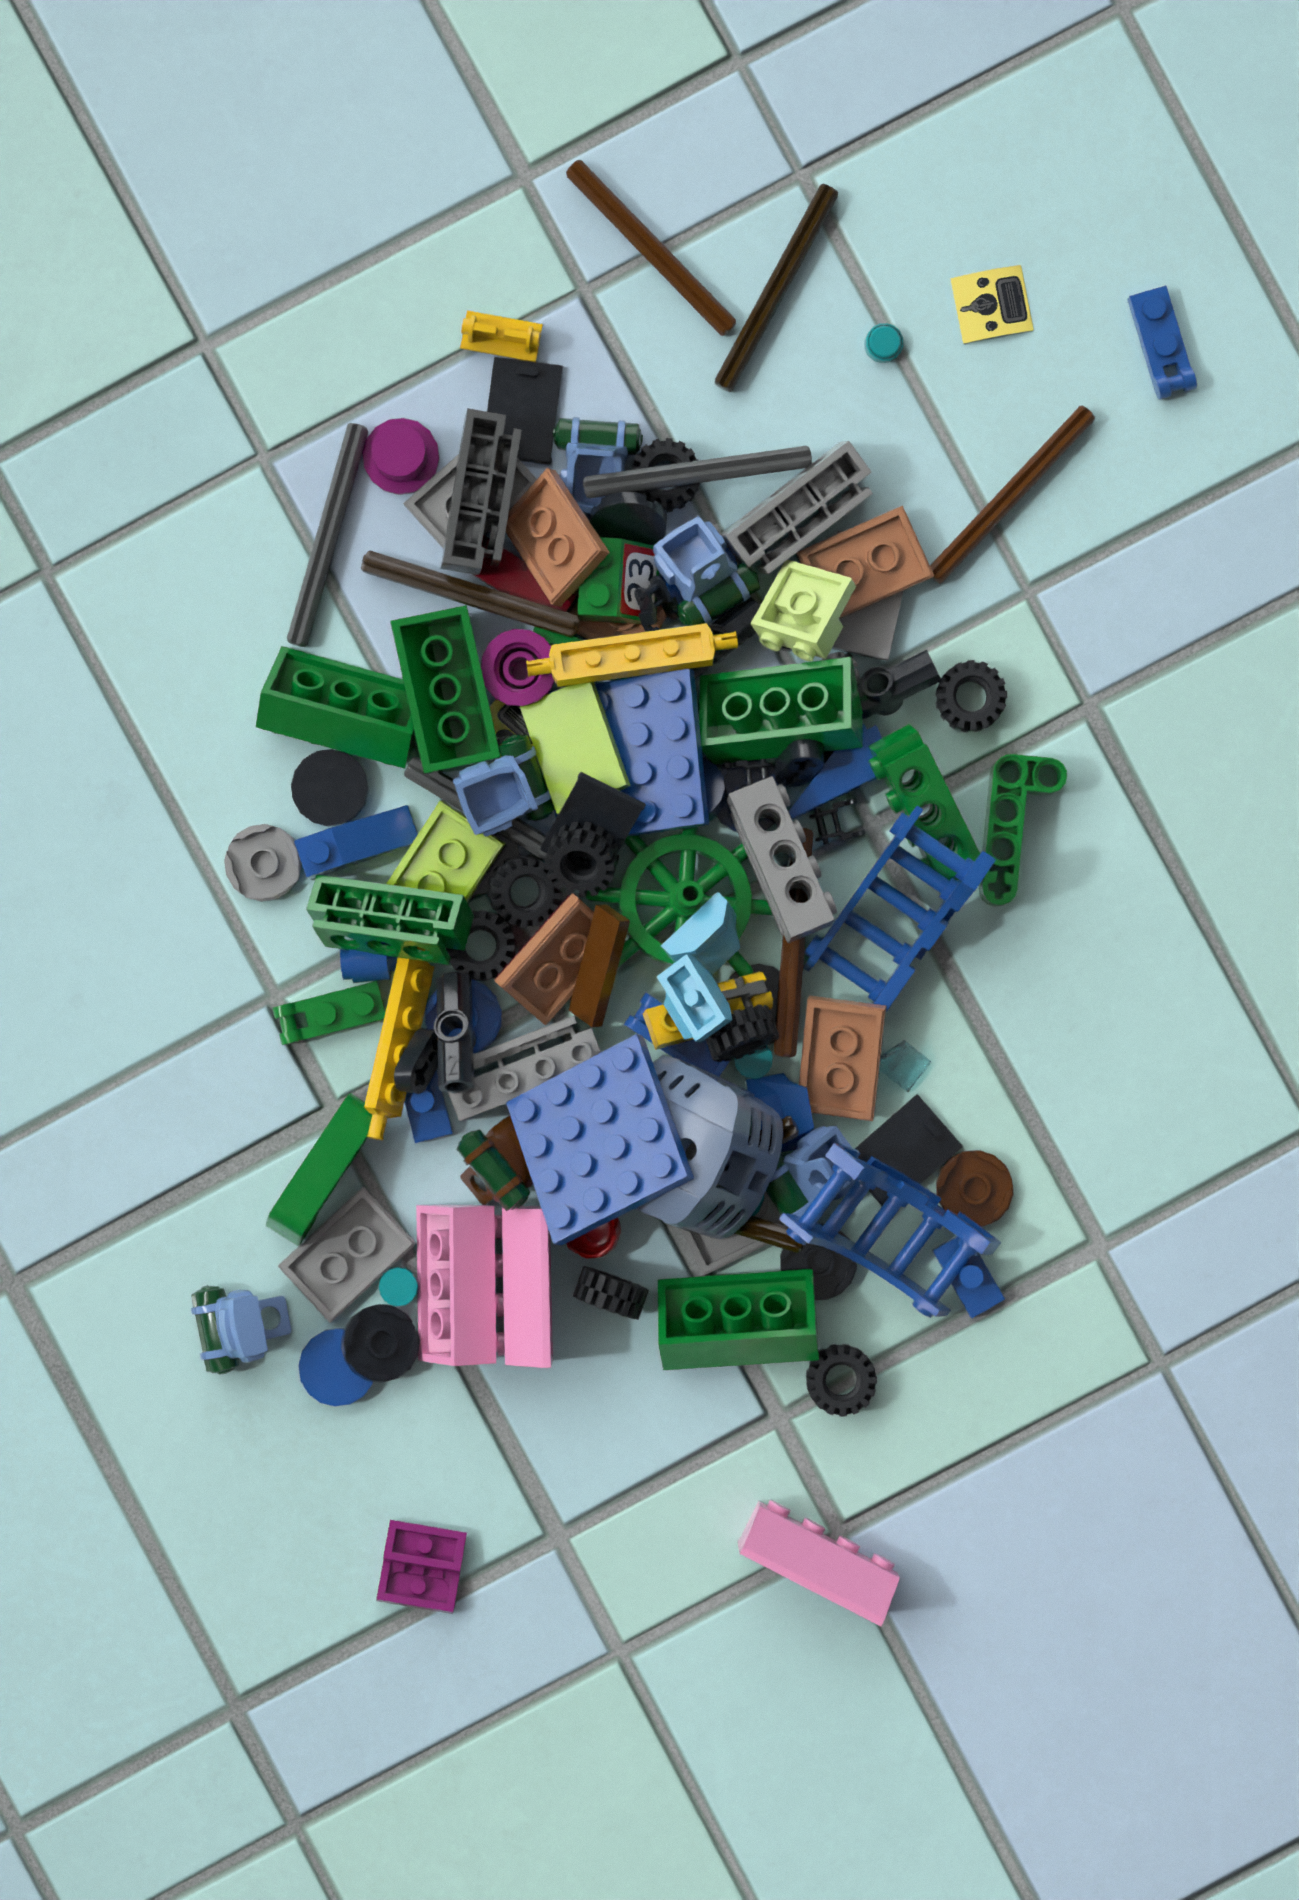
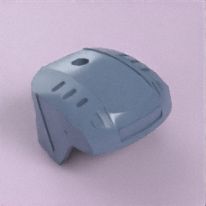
[635,1055,783,1239]

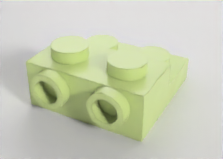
[751,560,856,661]

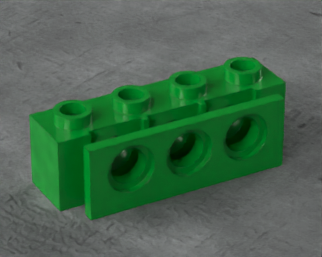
[868,724,980,880]
[306,875,474,965]

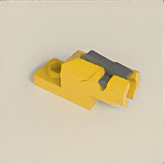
[643,971,773,1050]

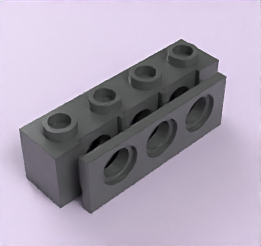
[440,408,522,575]

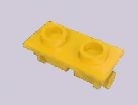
[460,310,543,363]

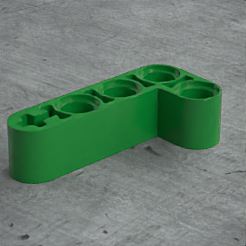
[979,754,1067,907]
[265,1093,372,1247]

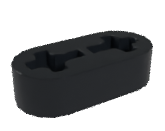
[775,739,824,787]
[394,1028,438,1094]

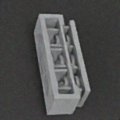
[720,441,873,574]
[727,776,837,943]
[448,1016,601,1121]

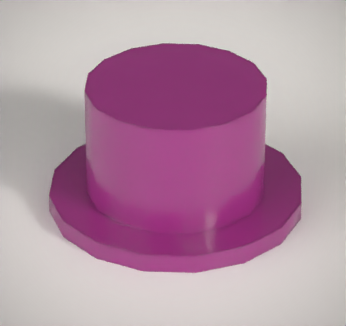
[362,418,440,495]
[481,629,555,706]

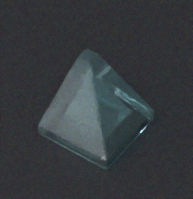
[880,1040,931,1092]

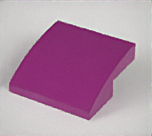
[376,1520,467,1614]

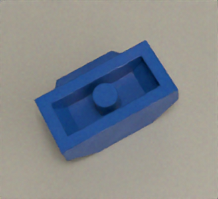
[745,1073,814,1152]

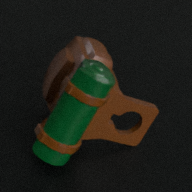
[456,1115,533,1211]

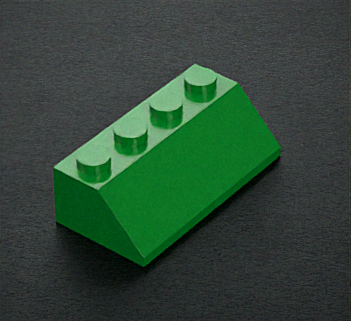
[390,605,500,774]
[256,646,416,769]
[699,657,863,764]
[658,1269,819,1371]

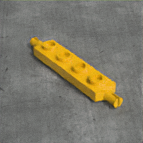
[526,623,738,687]
[364,947,435,1141]

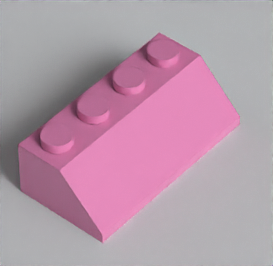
[416,1205,499,1366]
[495,1206,553,1368]
[738,1500,900,1626]

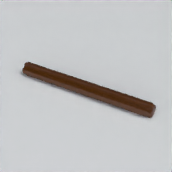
[566,160,736,336]
[930,405,1095,584]
[773,828,813,1058]

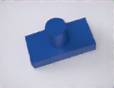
[404,1070,453,1143]
[932,1236,1005,1318]

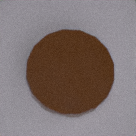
[936,1150,1014,1226]

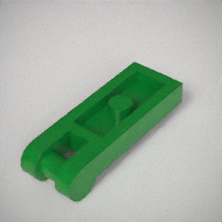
[272,981,386,1045]

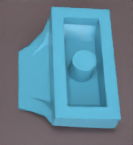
[661,891,741,975]
[657,954,732,1042]

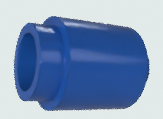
[340,942,397,983]

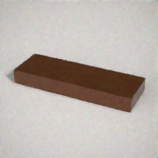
[569,904,630,1027]

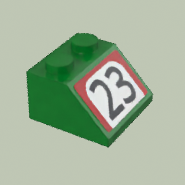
[578,537,659,625]

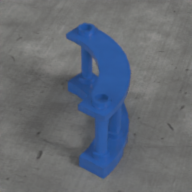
[803,806,996,1012]
[779,1143,1001,1318]

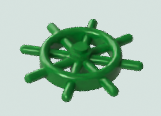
[586,827,773,977]

